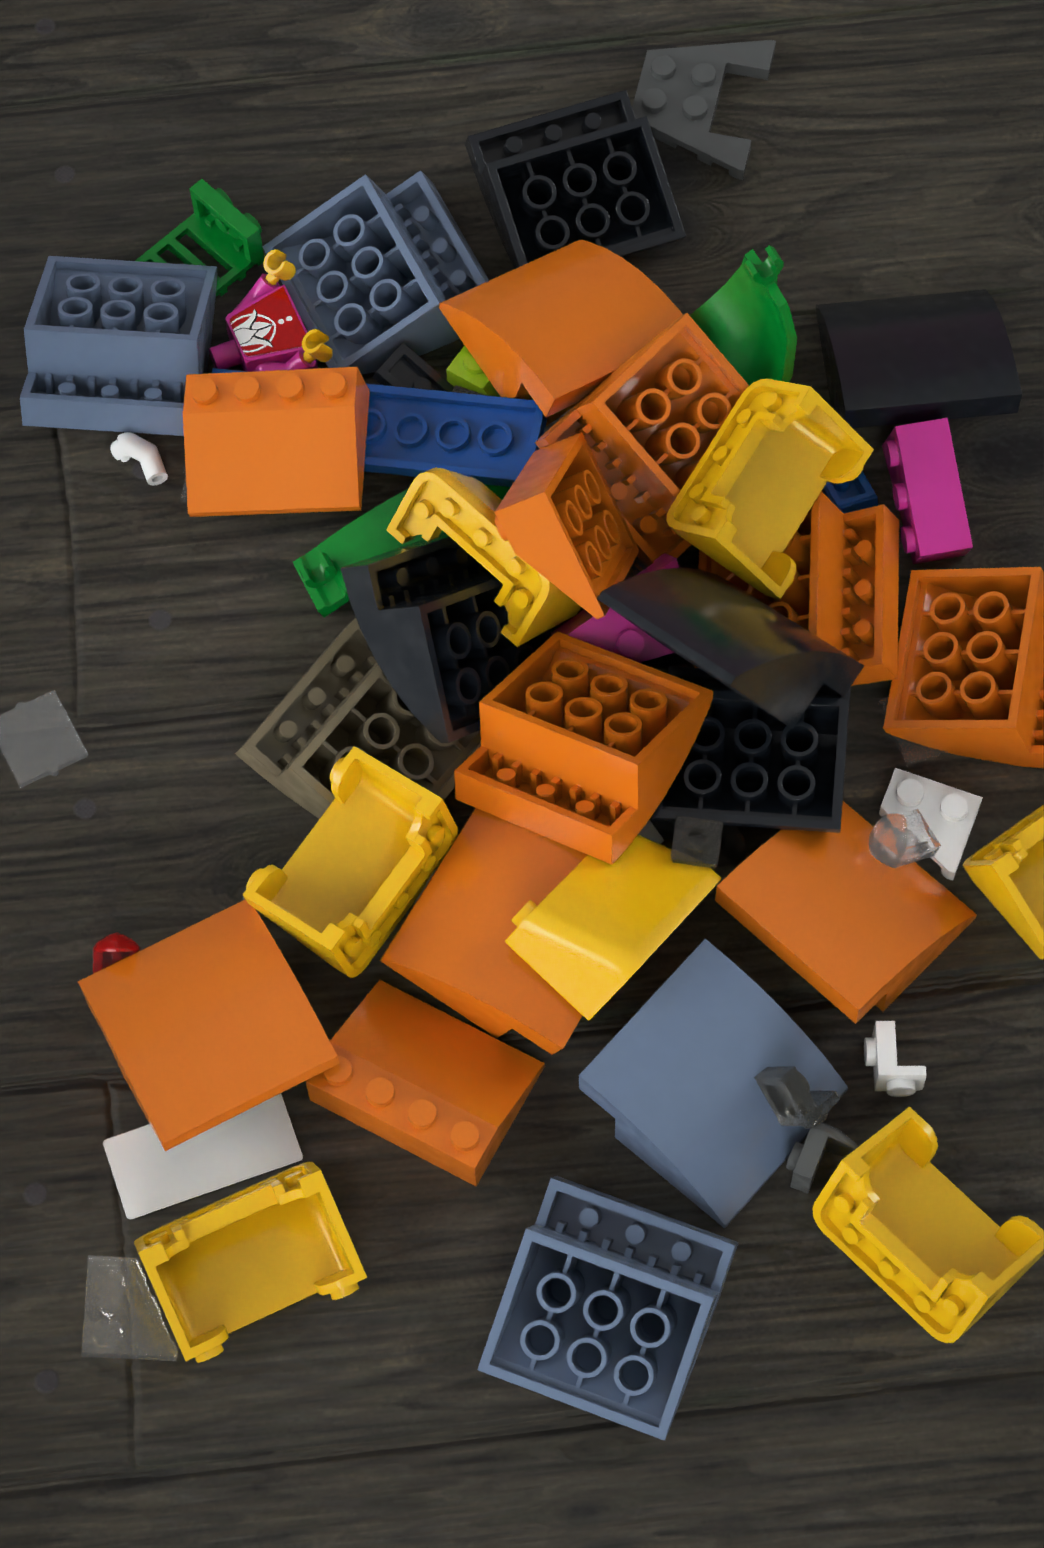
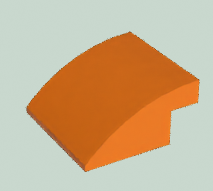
[438,240,683,417]
[535,313,749,569]
[695,491,899,686]
[883,567,1044,769]
[454,631,713,865]
[715,801,977,1024]
[379,808,587,1055]
[77,900,340,1151]

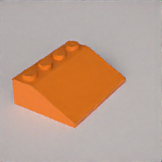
[183,367,370,517]
[495,432,639,619]
[306,980,545,1186]

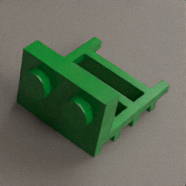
[135,179,264,297]

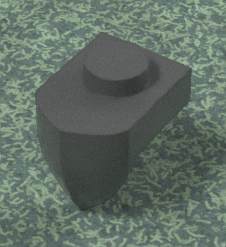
[786,1120,859,1194]

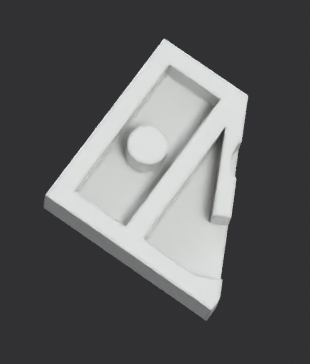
[879,768,983,881]

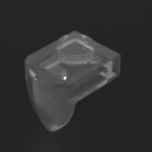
[869,809,941,868]

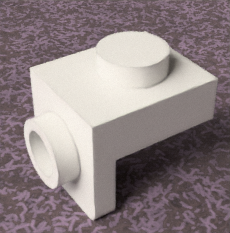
[864,1021,927,1097]

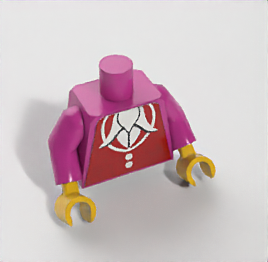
[209,249,333,372]

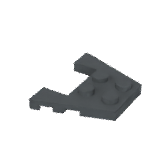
[632,40,776,180]

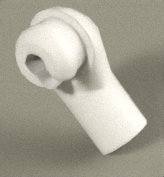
[110,432,168,486]

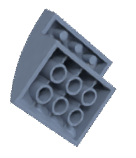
[262,170,489,375]
[20,256,217,436]
[579,939,848,1229]
[477,1176,739,1441]

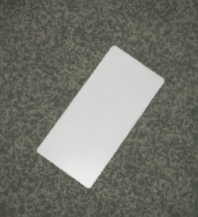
[103,1093,303,1220]

